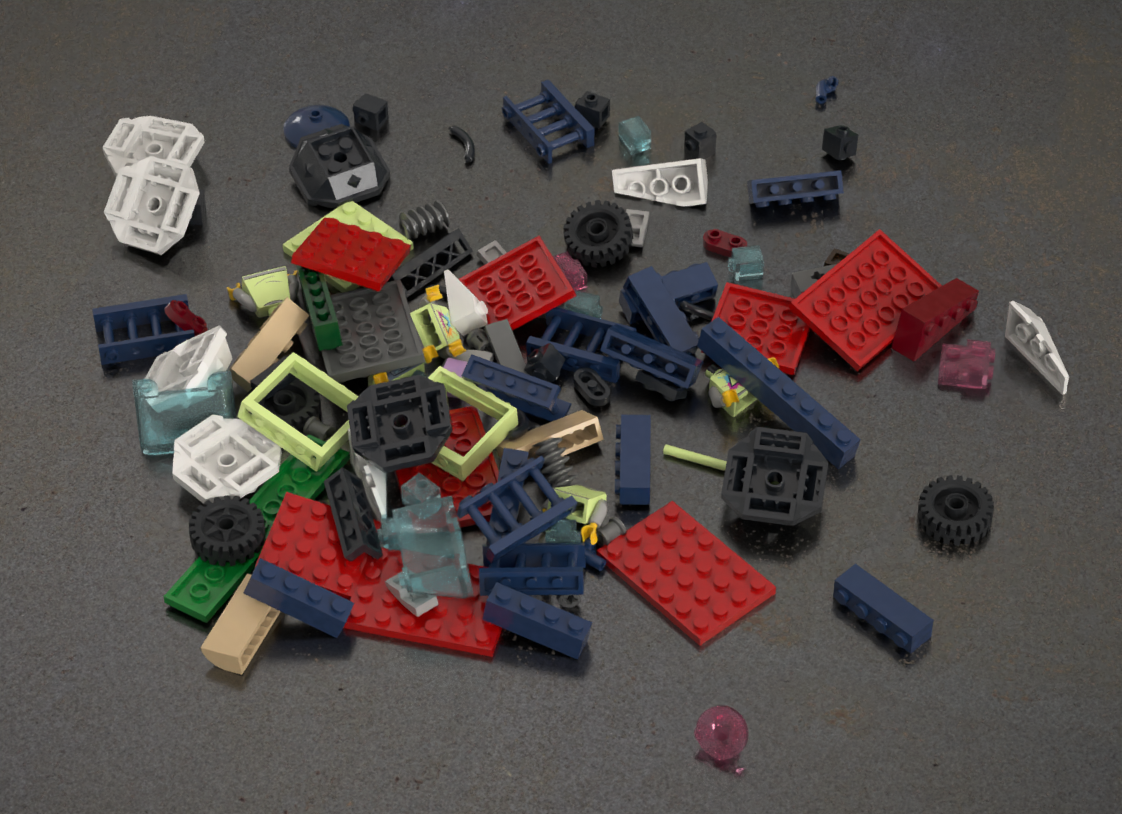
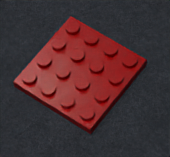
[291,217,411,291]
[458,236,576,331]
[701,282,811,375]
[255,492,382,601]

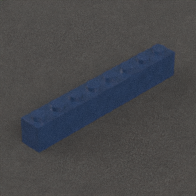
[697,317,861,469]

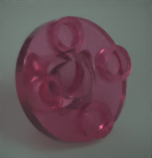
[694,705,748,761]

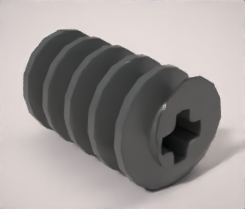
[399,200,450,240]
[532,438,577,488]

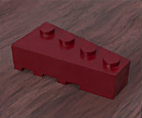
[891,278,979,361]

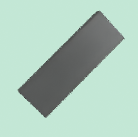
[484,319,529,375]

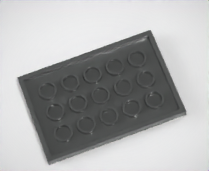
[321,279,425,383]

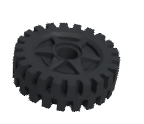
[563,200,633,267]
[249,378,321,435]
[918,475,994,545]
[189,495,265,566]

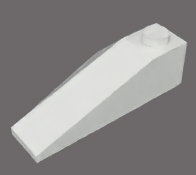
[612,158,708,207]
[1005,301,1069,395]
[348,428,387,531]

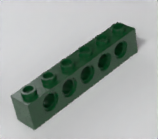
[296,265,343,351]

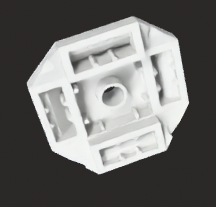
[103,116,205,177]
[104,156,199,255]
[139,325,233,412]
[172,415,282,504]

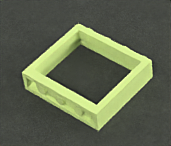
[237,352,358,472]
[401,366,518,481]

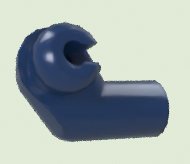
[816,76,839,104]
[584,537,606,571]

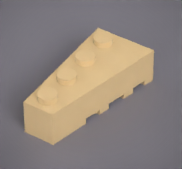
[226,297,309,392]

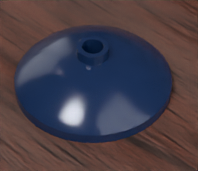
[284,105,350,148]

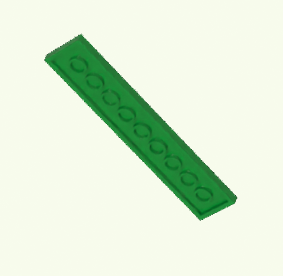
[163,434,350,623]

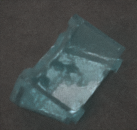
[133,371,237,455]
[389,495,474,599]

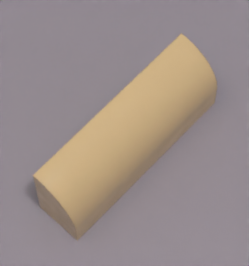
[496,410,604,460]
[201,574,281,675]

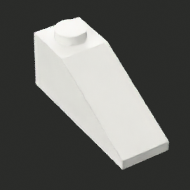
[444,269,488,336]

